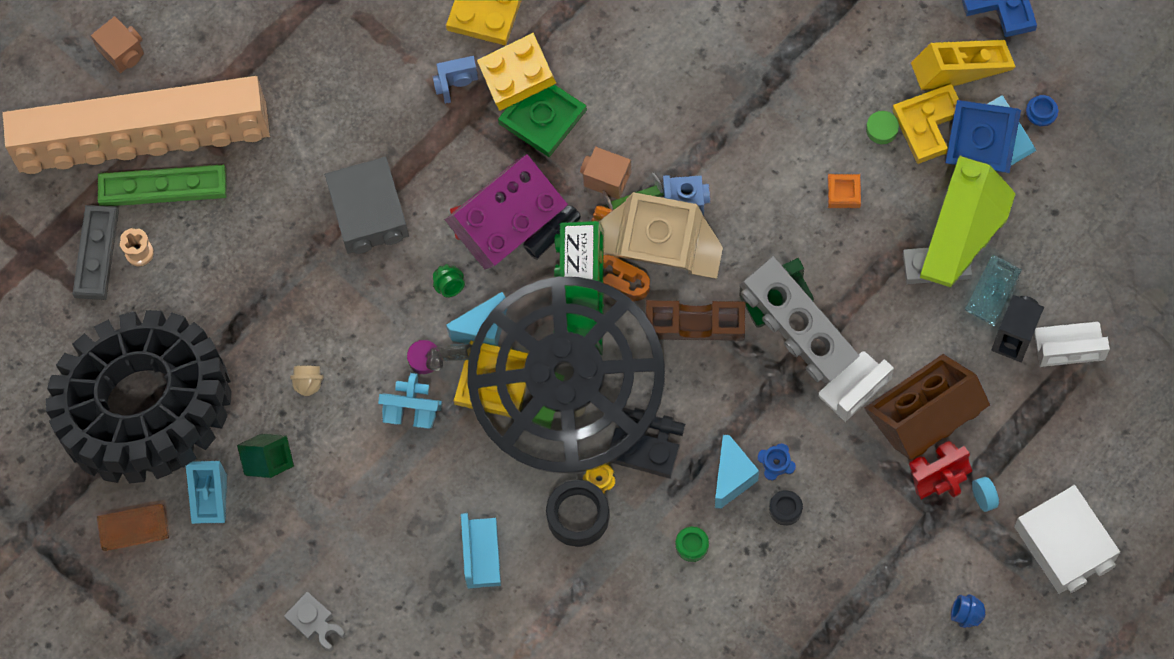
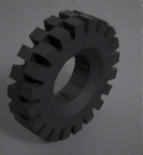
[46,310,232,484]

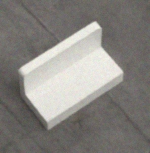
[1034,322,1110,367]
[819,351,894,422]

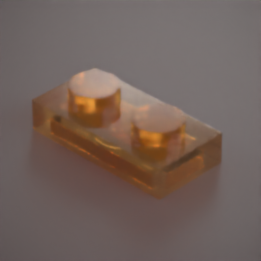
[97,504,169,551]

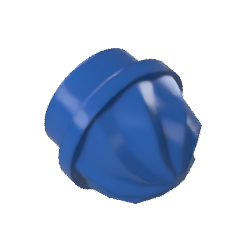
[951,594,986,628]

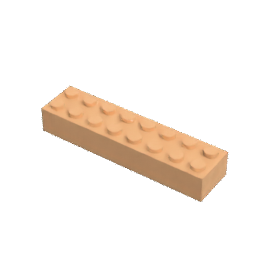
[3,76,270,174]

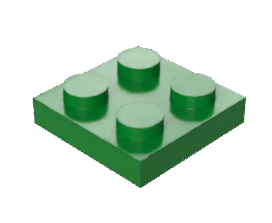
[498,84,587,158]

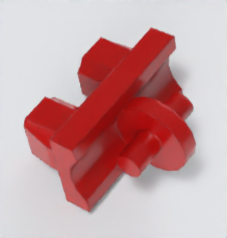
[909,441,972,500]

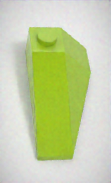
[920,156,1016,287]

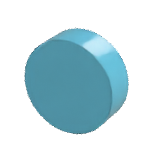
[972,477,999,512]

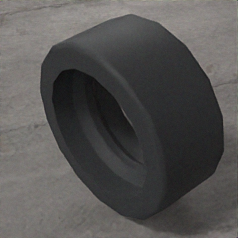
[546,479,610,547]

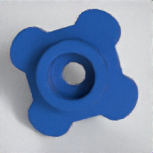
[758,443,796,481]

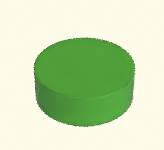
[866,111,899,144]

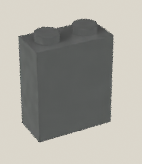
[324,157,409,254]

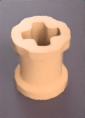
[120,228,154,266]

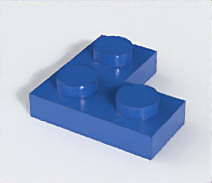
[962,0,1037,37]

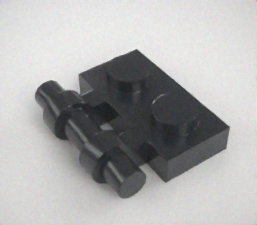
[610,407,686,479]

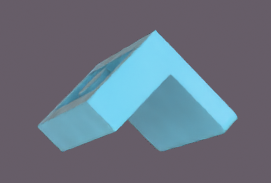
[461,513,501,588]

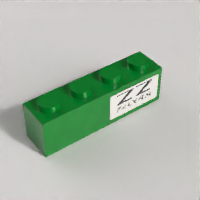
[553,221,604,355]

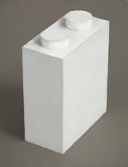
[1014,485,1120,594]

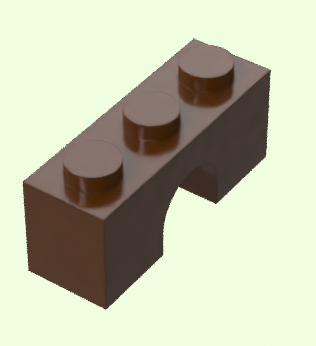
[646,300,745,341]

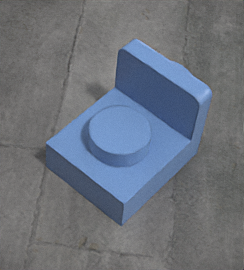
[433,56,478,104]

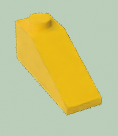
[911,40,1016,90]

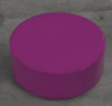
[407,340,440,374]

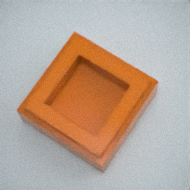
[828,174,861,208]

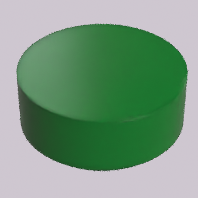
[675,526,709,562]

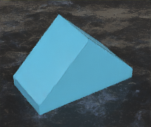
[446,292,507,346]
[715,435,759,508]
[186,461,227,524]

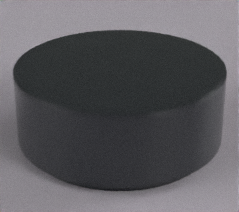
[769,490,803,526]

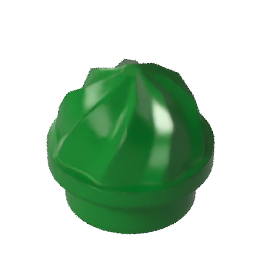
[433,264,465,298]

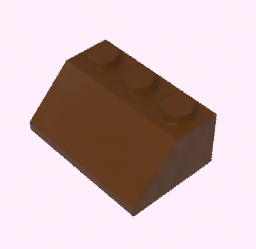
[864,354,990,460]

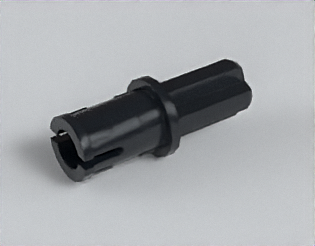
[523,205,581,260]

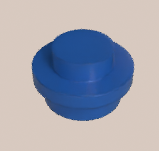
[1026,95,1058,126]

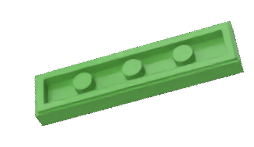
[98,165,227,206]

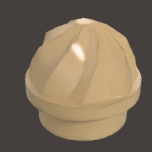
[290,366,323,396]

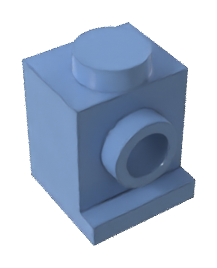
[663,175,710,215]

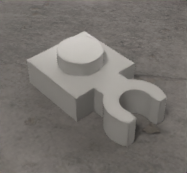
[284,592,346,652]

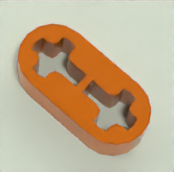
[603,255,650,301]

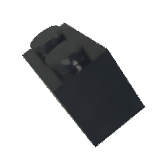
[991,294,1044,363]

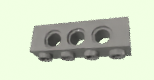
[739,256,860,384]

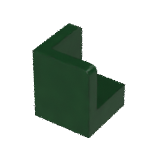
[237,434,294,478]

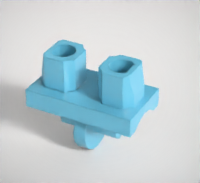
[378,373,442,428]

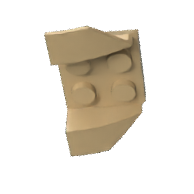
[599,192,723,279]

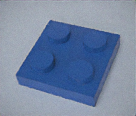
[945,100,1021,173]

